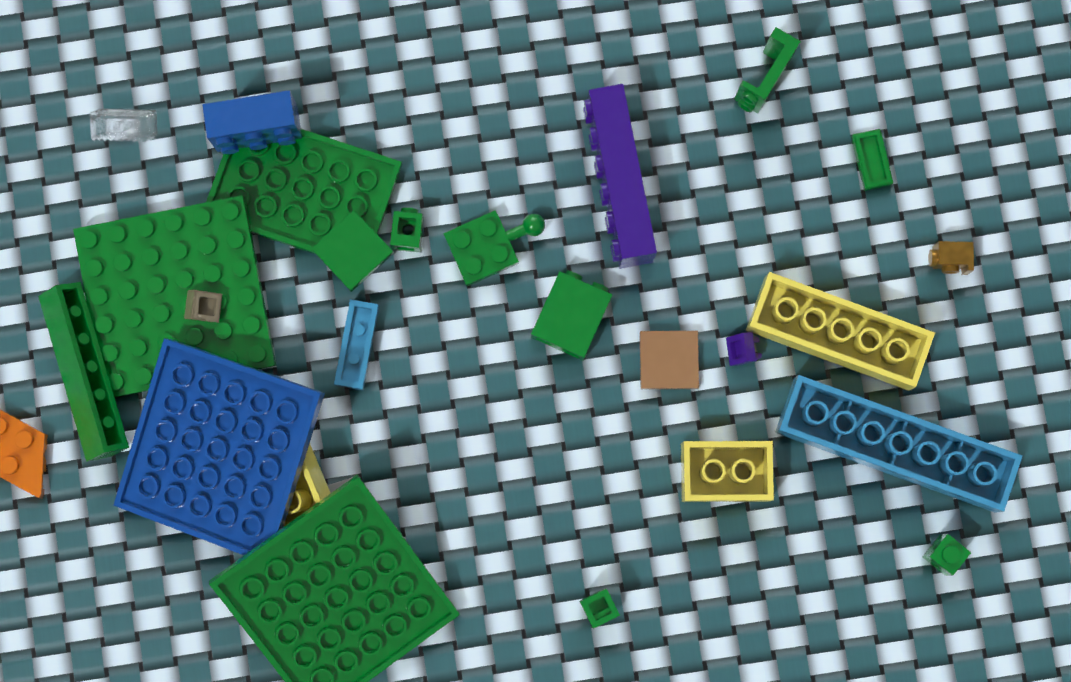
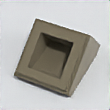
[184,290,222,323]

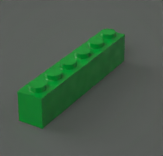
[38,282,129,462]

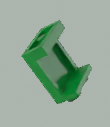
[734,27,801,114]
[531,270,612,361]

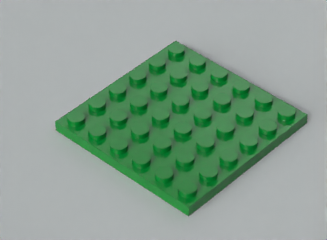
[73,195,277,398]
[209,474,460,682]

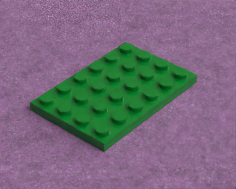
[206,129,403,254]

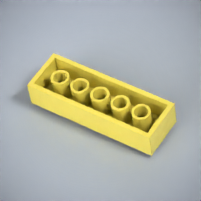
[745,272,935,391]

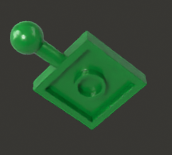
[443,210,545,287]

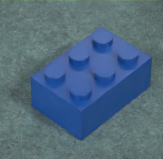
[202,90,302,154]

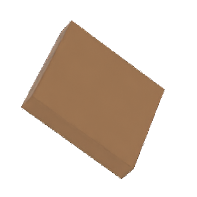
[640,331,699,390]

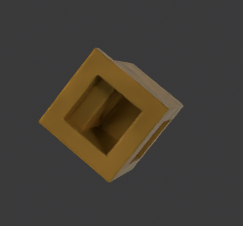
[928,241,974,275]

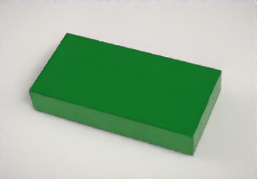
[851,129,893,191]

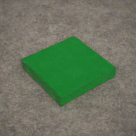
[311,210,394,292]

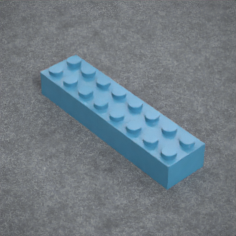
[775,375,1022,513]

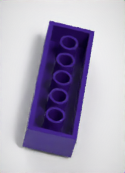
[583,84,657,269]

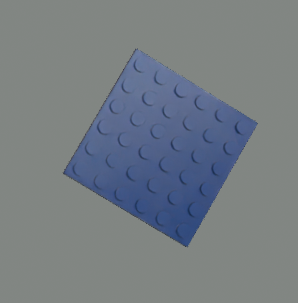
[113,338,325,555]

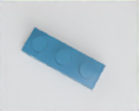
[334,299,379,390]

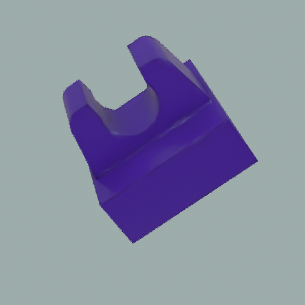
[726,332,762,366]

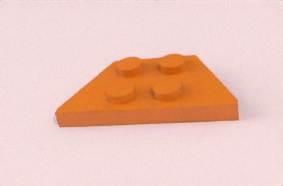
[0,409,48,499]

